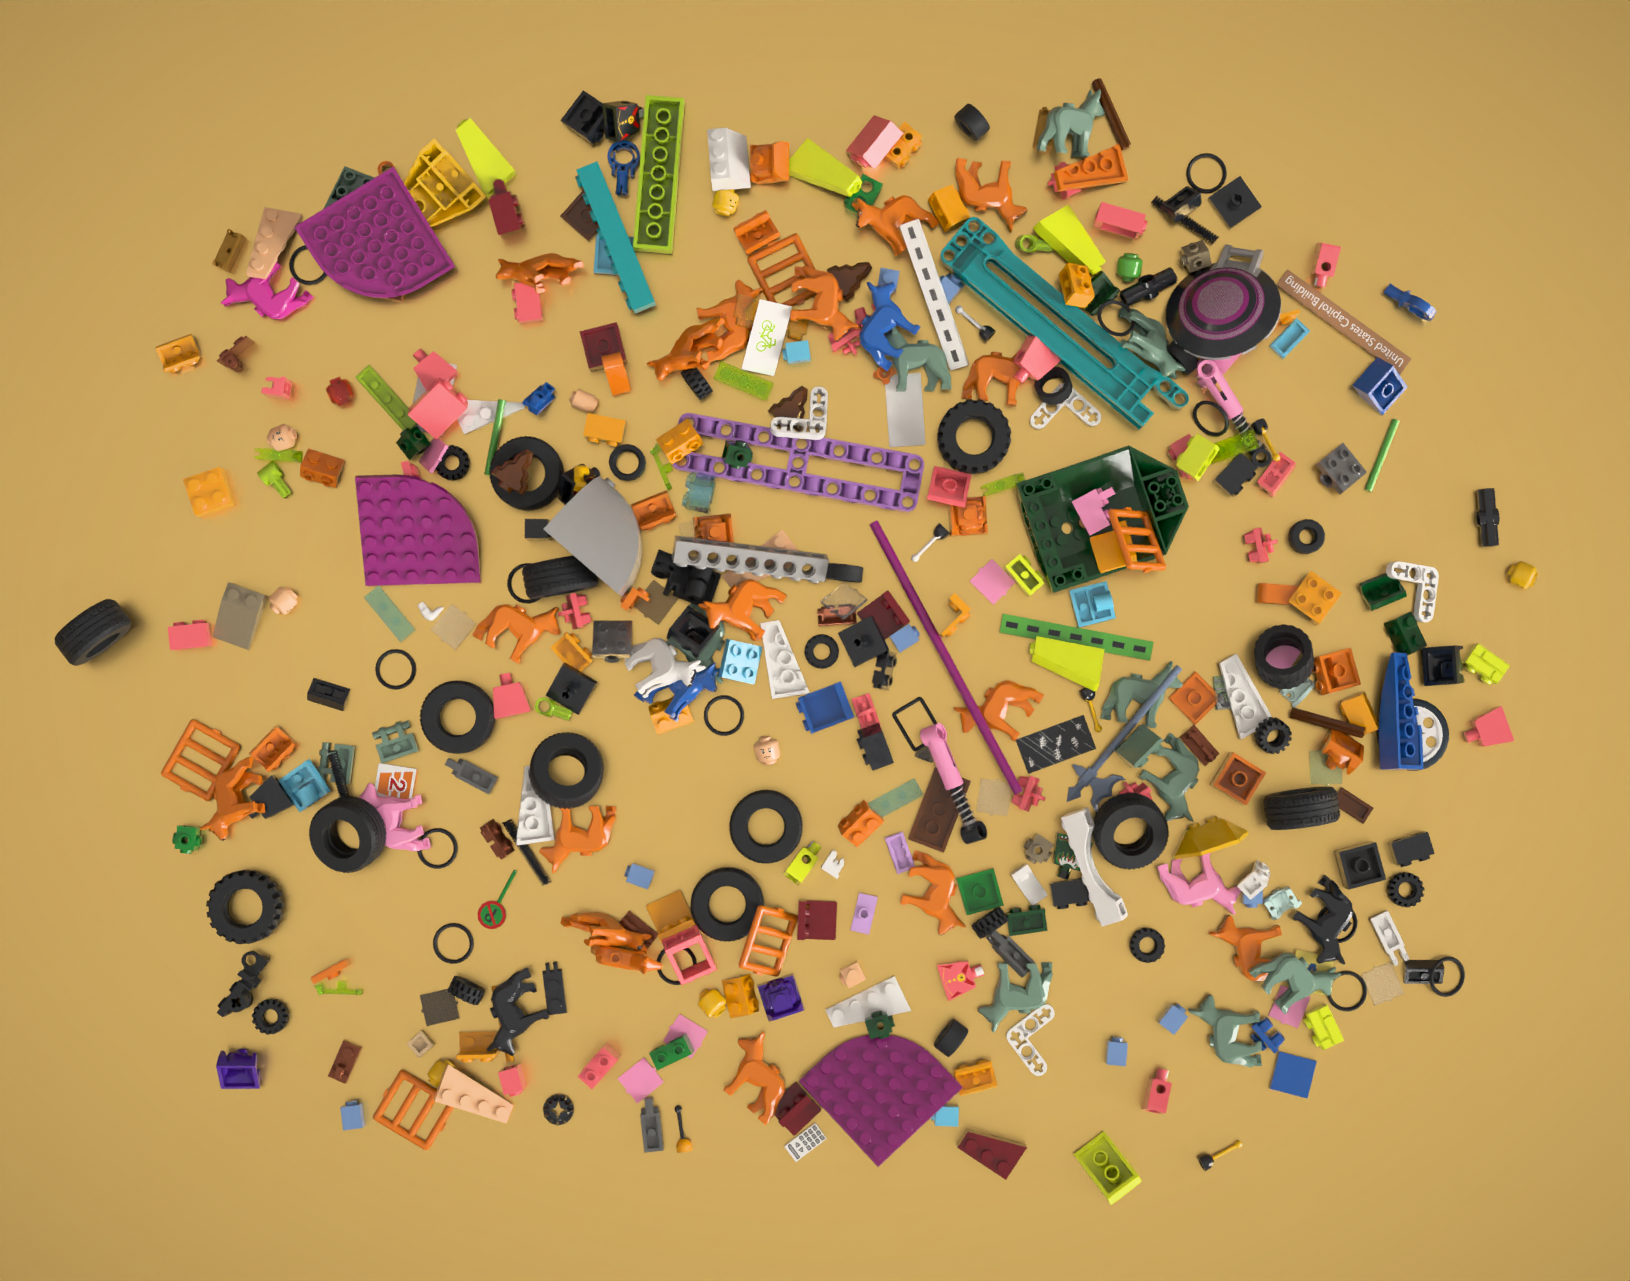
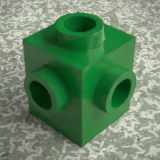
[172,825,202,854]

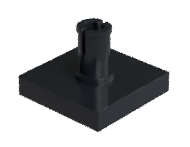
[1208,176,1262,230]
[838,616,889,667]
[546,662,597,715]

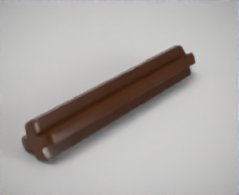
[1092,78,1131,150]
[1290,708,1366,738]

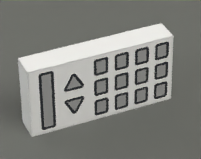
[784,1123,827,1162]

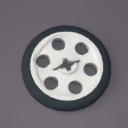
[1377,698,1449,771]

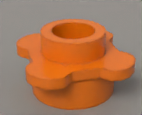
[873,366,896,385]

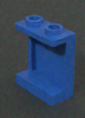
[796,681,854,734]

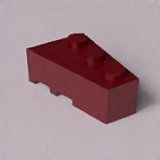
[956,1129,1027,1180]

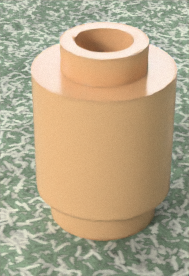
[569,389,599,413]

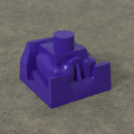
[757,973,805,1022]
[216,1049,261,1089]

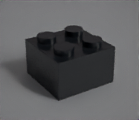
[1335,841,1386,890]

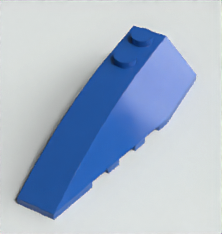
[1379,653,1424,770]

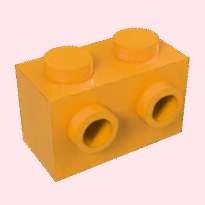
[884,122,922,169]
[927,184,970,233]
[1058,263,1095,308]
[583,413,626,447]
[1340,691,1379,738]

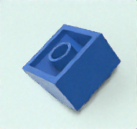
[1352,357,1408,415]

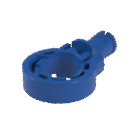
[607,140,640,196]
[1384,283,1437,321]

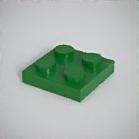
[956,868,1004,915]

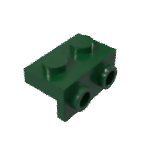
[1081,271,1120,316]
[1360,570,1407,611]
[1384,611,1427,655]
[1006,905,1048,936]

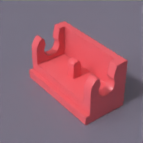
[261,376,292,400]
[1257,452,1296,497]

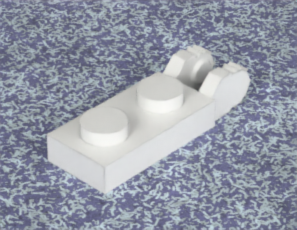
[1369,910,1409,967]

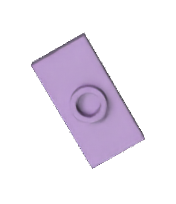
[885,831,915,874]
[850,892,878,935]

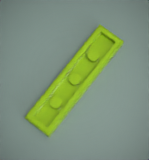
[355,365,418,430]

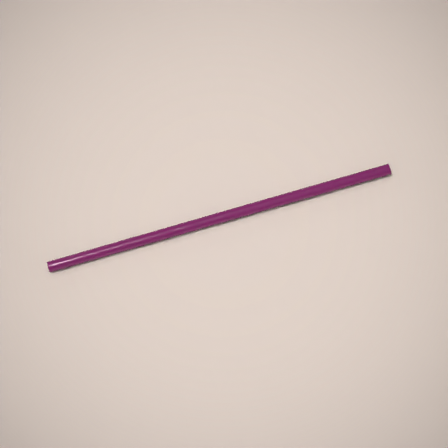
[869,520,1023,795]

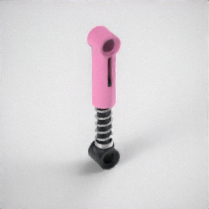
[1197,358,1271,467]
[920,723,987,844]

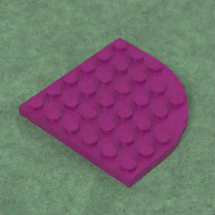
[295,167,455,298]
[355,474,481,586]
[799,1035,963,1167]

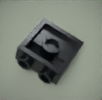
[560,90,605,145]

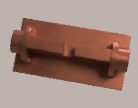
[817,605,857,626]
[1180,725,1220,766]
[480,819,515,859]
[619,911,658,948]

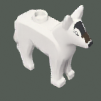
[624,638,706,698]

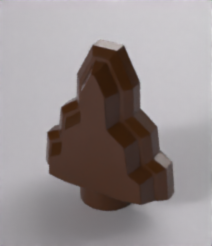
[827,262,872,302]
[768,386,808,431]
[491,449,533,495]

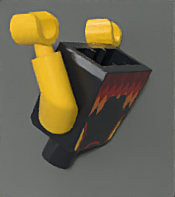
[558,464,600,505]

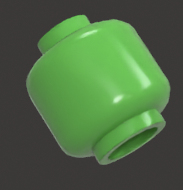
[1117,253,1143,282]

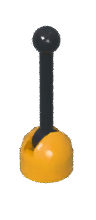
[674,1105,692,1153]

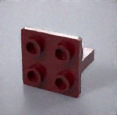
[774,1082,821,1136]

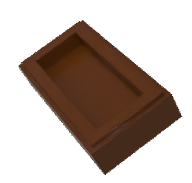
[1337,787,1373,824]

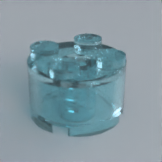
[682,471,716,514]

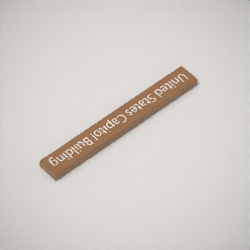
[1276,269,1411,375]

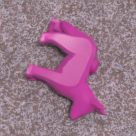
[221,262,314,319]

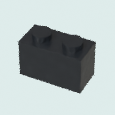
[1212,452,1258,497]
[525,519,552,541]
[856,723,894,771]
[1387,831,1435,867]
[1049,878,1090,909]

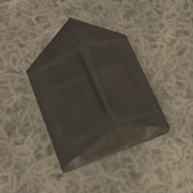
[914,746,933,763]

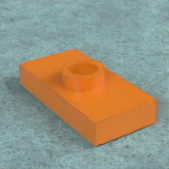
[310,959,351,984]

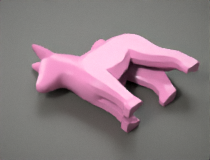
[358,783,431,851]
[1156,853,1241,915]

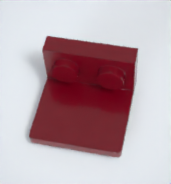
[857,590,910,640]
[797,900,837,940]

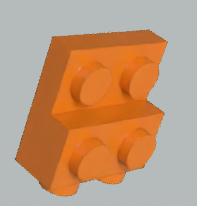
[1312,648,1361,695]

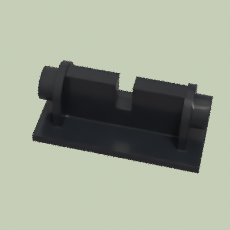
[872,651,897,691]

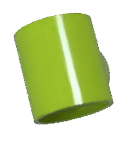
[1015,235,1053,253]
[257,461,291,498]
[535,698,572,721]

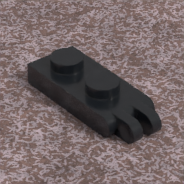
[542,961,567,1015]

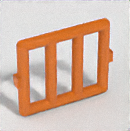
[747,233,817,306]
[1108,507,1166,573]
[161,719,240,801]
[738,905,798,977]
[373,1070,454,1150]

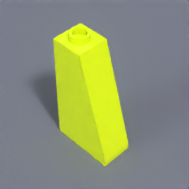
[456,118,517,198]
[789,138,863,197]
[1033,204,1106,276]
[1029,636,1105,691]

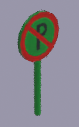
[477,870,516,929]

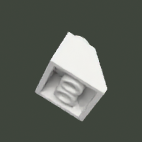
[707,128,751,191]

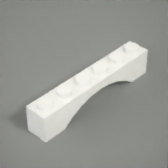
[1061,807,1128,926]

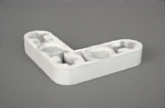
[1030,383,1101,430]
[770,386,828,440]
[1386,562,1439,622]
[1006,1004,1055,1076]

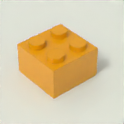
[183,467,236,517]

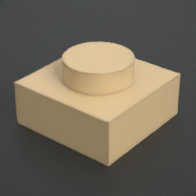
[407,1030,434,1058]

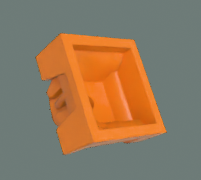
[749,141,789,185]
[948,496,988,537]
[693,513,734,555]
[1322,729,1364,775]

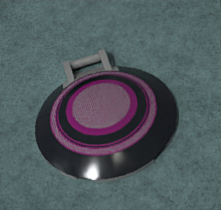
[1166,244,1281,360]

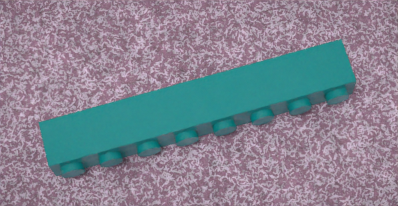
[575,161,656,314]

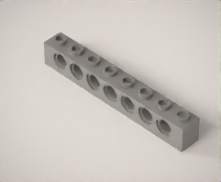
[672,535,829,583]

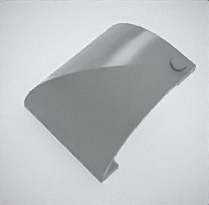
[544,476,643,597]

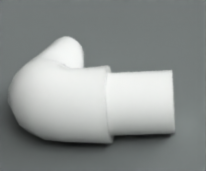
[418,602,444,621]

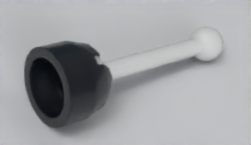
[955,306,996,342]
[911,523,950,562]

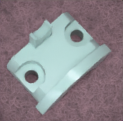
[1279,678,1316,708]
[1264,886,1302,920]

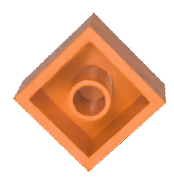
[1210,752,1266,805]

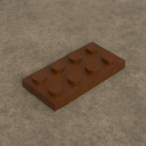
[908,767,971,853]

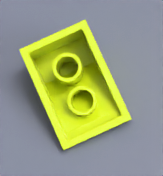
[1073,1131,1142,1205]

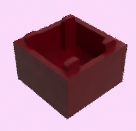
[579,322,627,371]

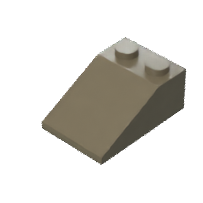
[212,582,269,650]

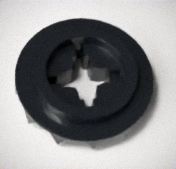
[543,1094,574,1126]

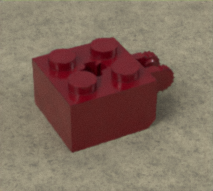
[489,179,525,235]

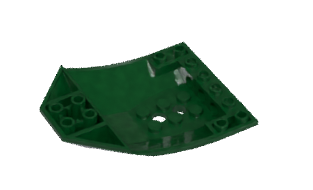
[1016,445,1189,593]

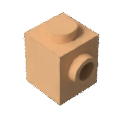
[839,961,866,988]

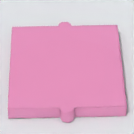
[419,437,449,473]
[970,559,1015,605]
[1266,645,1301,669]
[1268,985,1311,1028]
[663,1014,708,1059]
[618,1057,664,1103]

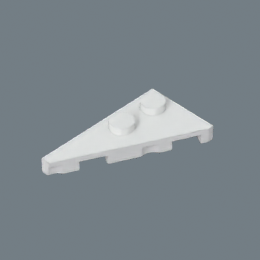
[457,400,526,434]

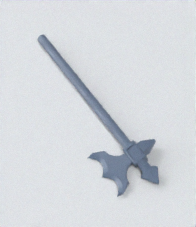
[1067,665,1182,812]

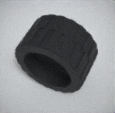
[1254,624,1314,689]

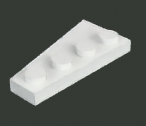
[1219,654,1272,739]
[516,766,554,845]

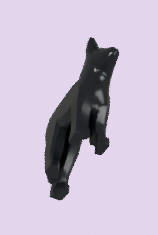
[1291,875,1353,965]
[487,967,549,1056]

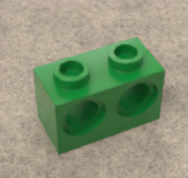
[844,174,883,217]
[649,1034,695,1071]

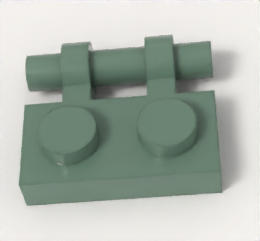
[372,720,419,763]
[317,742,355,784]

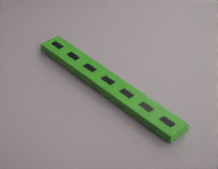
[999,614,1154,661]

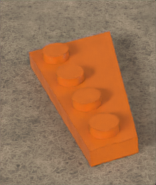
[1053,144,1129,191]

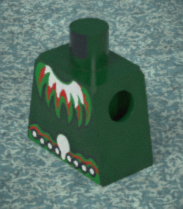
[1052,832,1093,880]

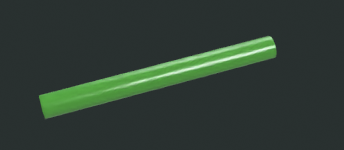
[484,399,506,475]
[1364,419,1400,492]

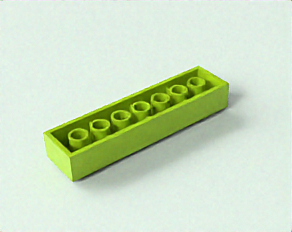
[633,95,685,254]

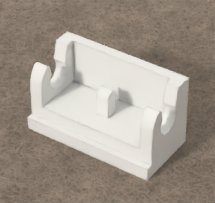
[821,849,844,879]

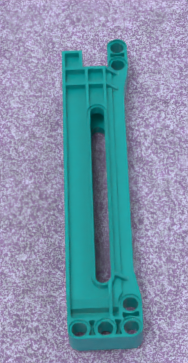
[940,217,1189,430]

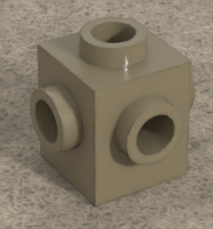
[1180,240,1212,272]
[1023,833,1054,864]

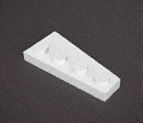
[760,620,810,699]
[825,976,911,1027]

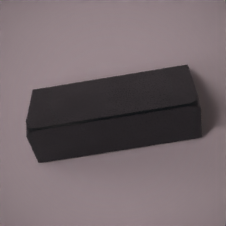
[1161,186,1202,222]
[307,678,350,711]
[1404,960,1445,984]

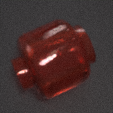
[326,377,354,406]

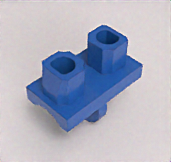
[522,382,556,415]
[1250,1017,1285,1054]

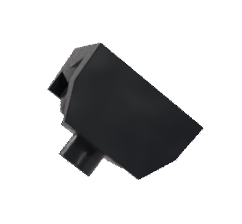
[666,606,720,659]
[1422,645,1465,686]

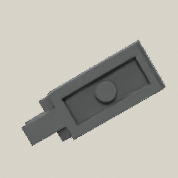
[445,758,498,794]
[986,930,1035,978]
[640,1097,664,1153]

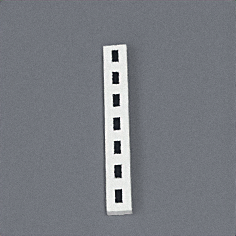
[899,219,969,371]

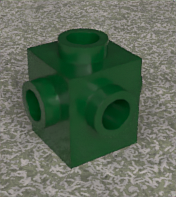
[396,426,431,461]
[721,440,753,469]
[865,1010,895,1040]

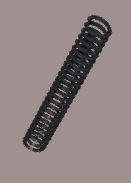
[1151,196,1219,244]
[326,750,350,797]
[502,819,551,886]

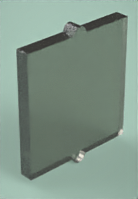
[634,580,679,625]
[420,989,460,1026]

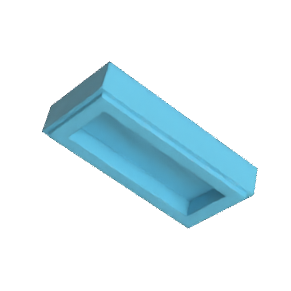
[1269,318,1310,359]

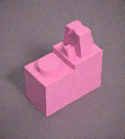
[1072,487,1116,535]

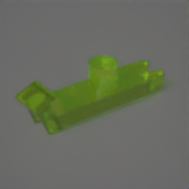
[650,443,673,490]
[254,448,303,463]
[981,472,1026,496]
[314,981,362,995]

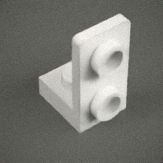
[1237,860,1271,900]
[1010,863,1047,905]

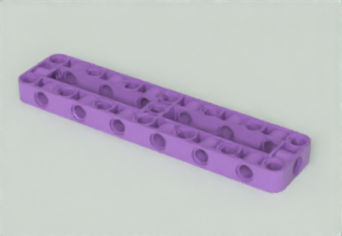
[673,413,924,513]

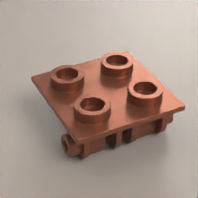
[217,336,254,372]

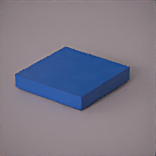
[1269,1051,1317,1099]

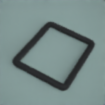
[892,697,937,751]

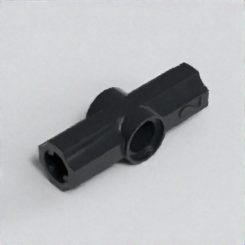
[1119,267,1178,306]
[1476,488,1500,547]

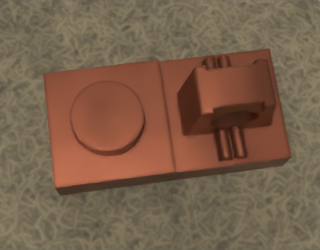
[328,1040,361,1084]

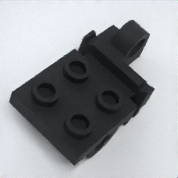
[651,549,721,605]
[217,951,270,1017]

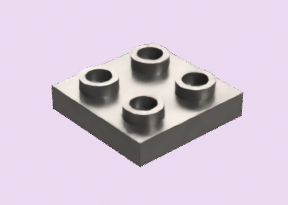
[1316,443,1367,495]
[592,621,632,663]

